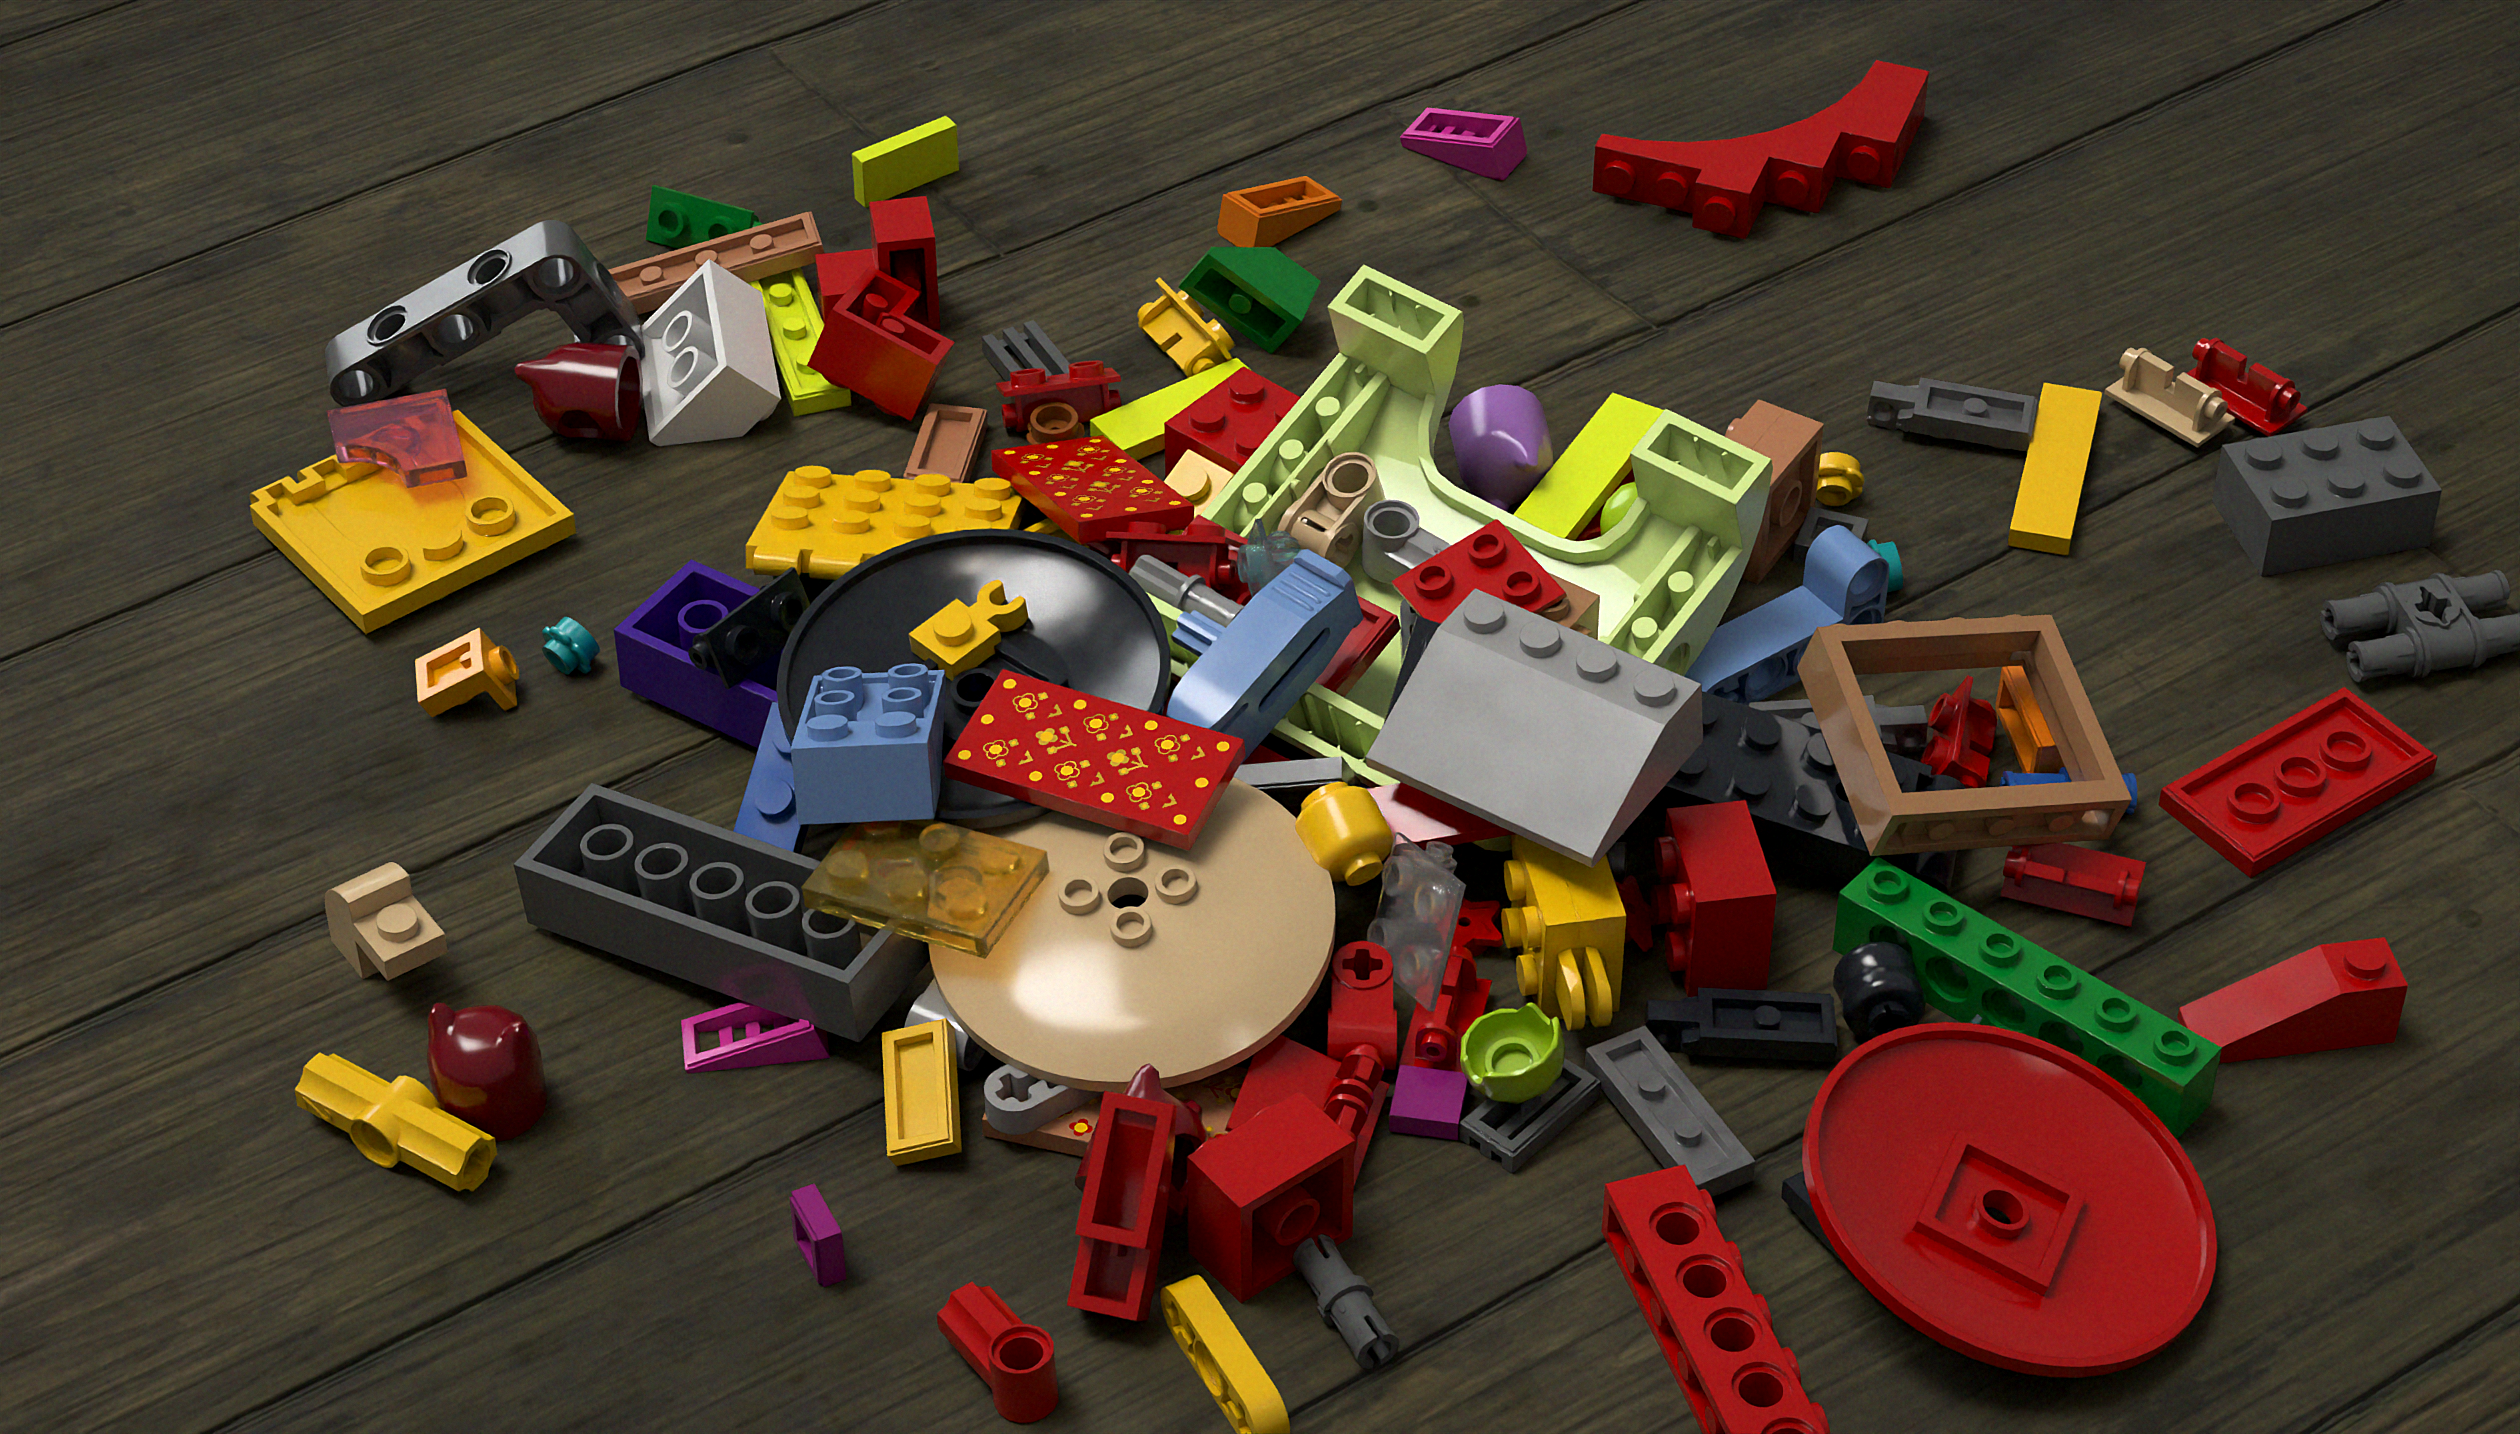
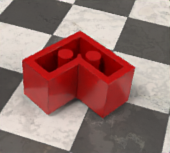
[815,196,940,330]
[807,265,955,421]

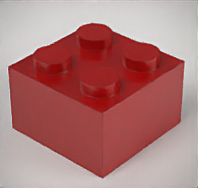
[1164,366,1301,479]
[1650,800,1777,997]
[1187,1090,1355,1303]

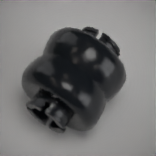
[1833,941,1926,1040]

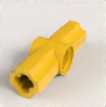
[294,1052,497,1192]

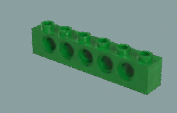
[1832,857,2222,1139]

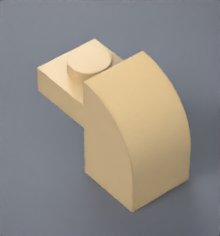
[325,862,448,981]

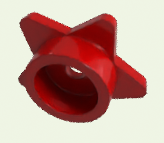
[1614,875,1657,952]
[1419,891,1503,957]

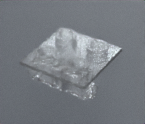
[1367,832,1466,1011]

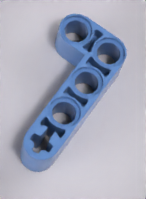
[1684,525,1890,705]

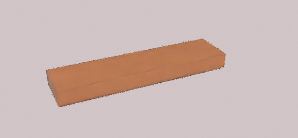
[608,211,825,315]

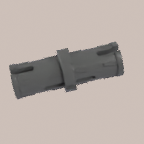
[1292,1234,1399,1369]

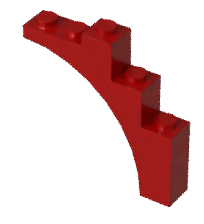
[1592,60,1929,239]

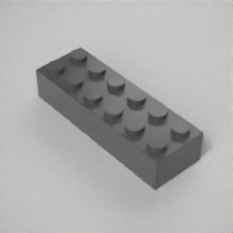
[513,783,930,1043]

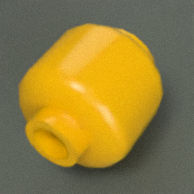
[1295,782,1394,886]

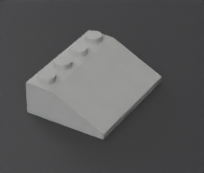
[1366,588,1703,868]

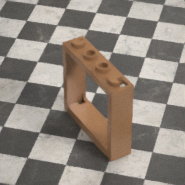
[1797,614,2132,856]

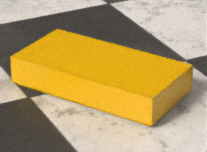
[882,1018,962,1166]

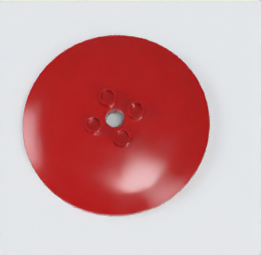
[1802,1022,2217,1378]

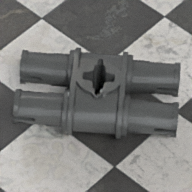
[2321,570,2520,682]

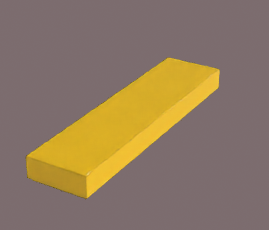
[2008,383,2102,555]

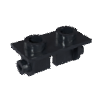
[688,567,811,689]

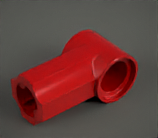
[937,1281,1059,1423]

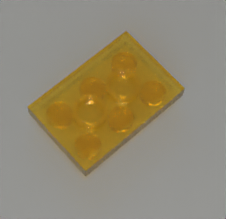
[802,819,1050,959]

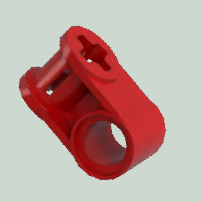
[1327,941,1397,1070]

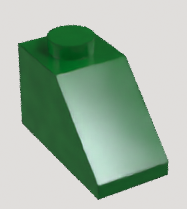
[1178,247,1321,354]

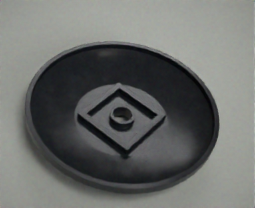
[777,529,1171,830]

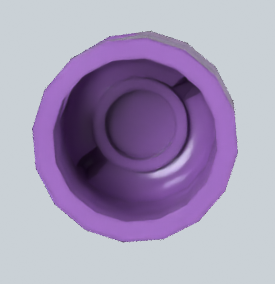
[1448,384,1554,512]

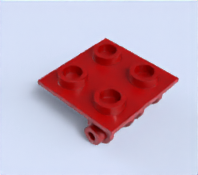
[1391,518,1567,624]
[1225,1035,1390,1185]

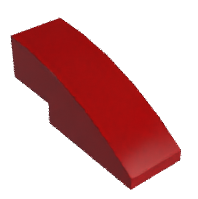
[1067,1091,1177,1321]

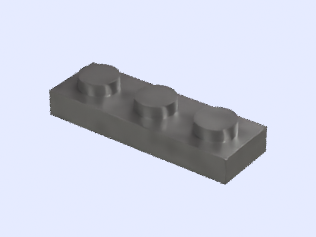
[1585,1026,1756,1198]

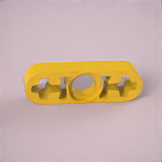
[1160,1275,1290,1434]

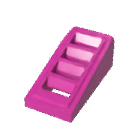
[1400,107,1527,180]
[681,1001,830,1073]

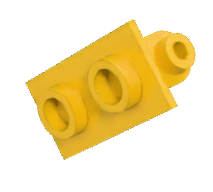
[1137,277,1235,378]

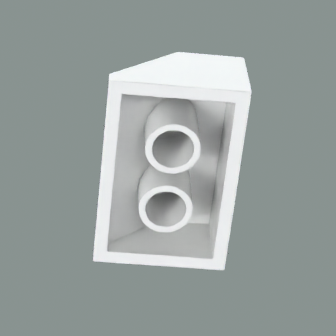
[641,259,781,446]

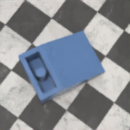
[791,663,946,825]

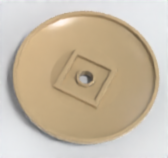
[928,777,1336,1093]

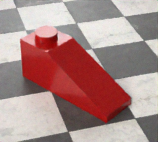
[2177,937,2408,1064]

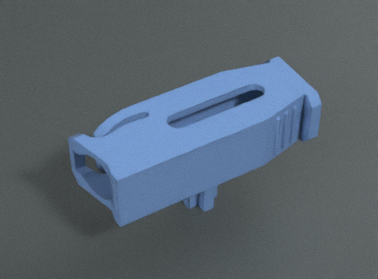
[1166,549,1364,765]

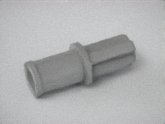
[1129,555,1245,628]

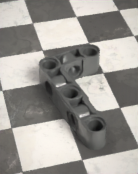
[325,220,645,409]

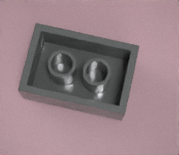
[2212,416,2442,577]

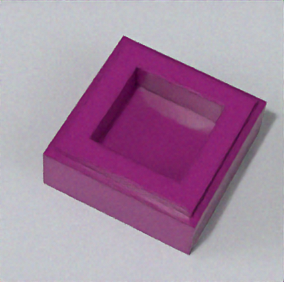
[1389,1065,1468,1140]
[789,1183,846,1287]

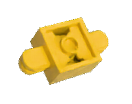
[1501,833,1626,1031]

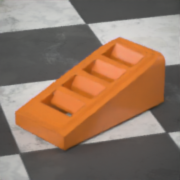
[1217,176,1342,247]
[1995,666,2065,774]

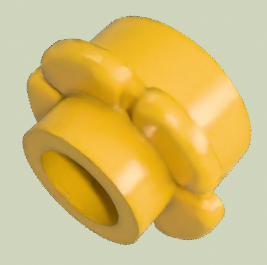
[1816,452,1865,506]

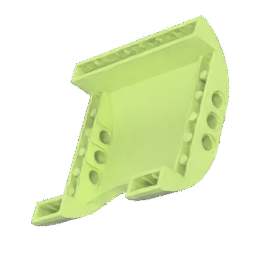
[1146,265,1773,852]

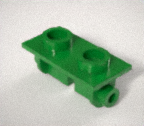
[646,185,765,249]

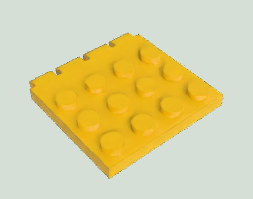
[250,407,576,634]
[746,466,1026,580]

